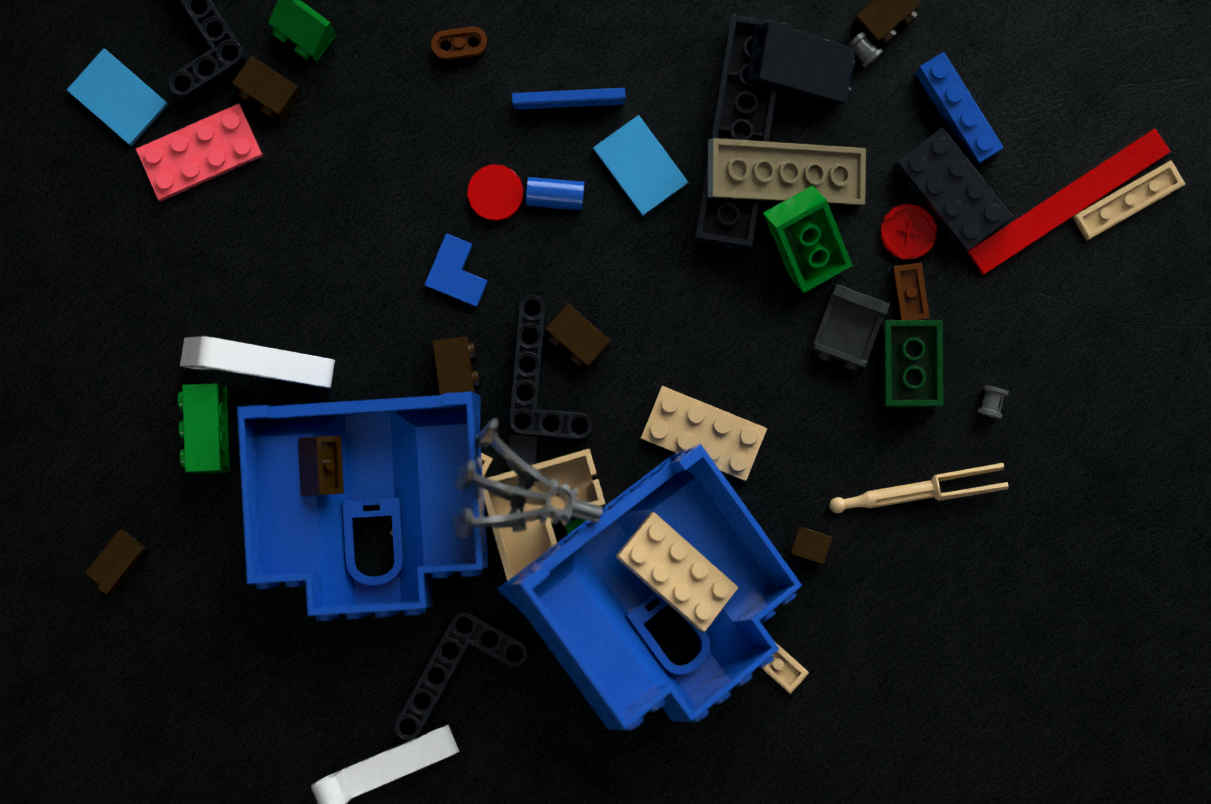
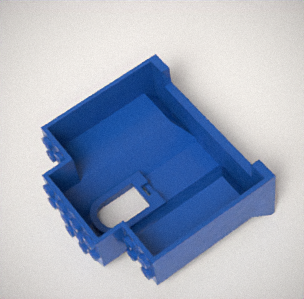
[238,392,488,621]
[497,444,802,730]

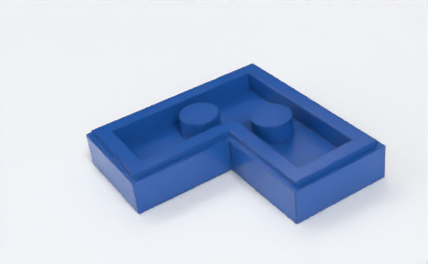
[425,233,488,307]

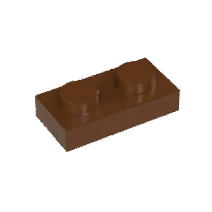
[892,262,930,320]

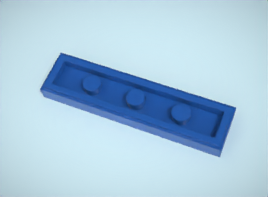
[512,88,626,110]

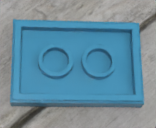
[67,48,169,146]
[593,115,688,216]

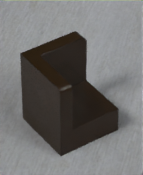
[789,527,832,564]

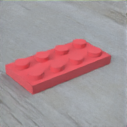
[136,104,263,201]

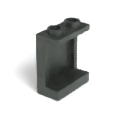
[811,284,890,372]

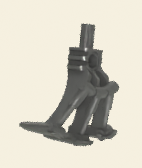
[453,418,603,539]

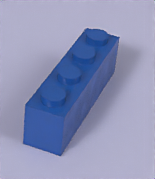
[915,52,1004,167]

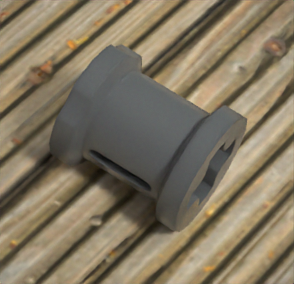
[847,30,883,68]
[977,385,1009,419]

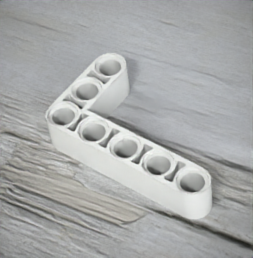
[180,336,335,388]
[311,725,459,804]

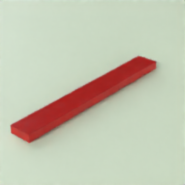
[967,129,1171,275]

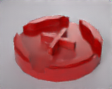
[467,164,524,221]
[880,204,937,260]

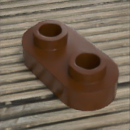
[431,27,488,60]

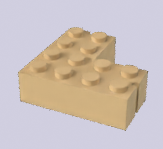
[483,449,605,581]

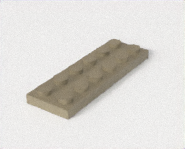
[708,138,866,205]

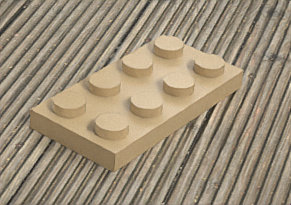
[641,386,767,481]
[615,512,739,632]

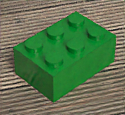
[763,185,853,293]
[178,383,230,474]

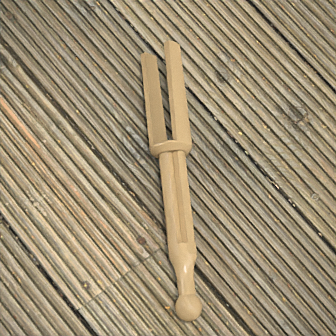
[829,463,1008,513]

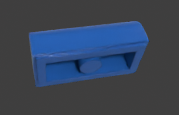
[526,177,585,211]

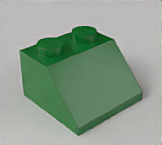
[268,0,337,62]

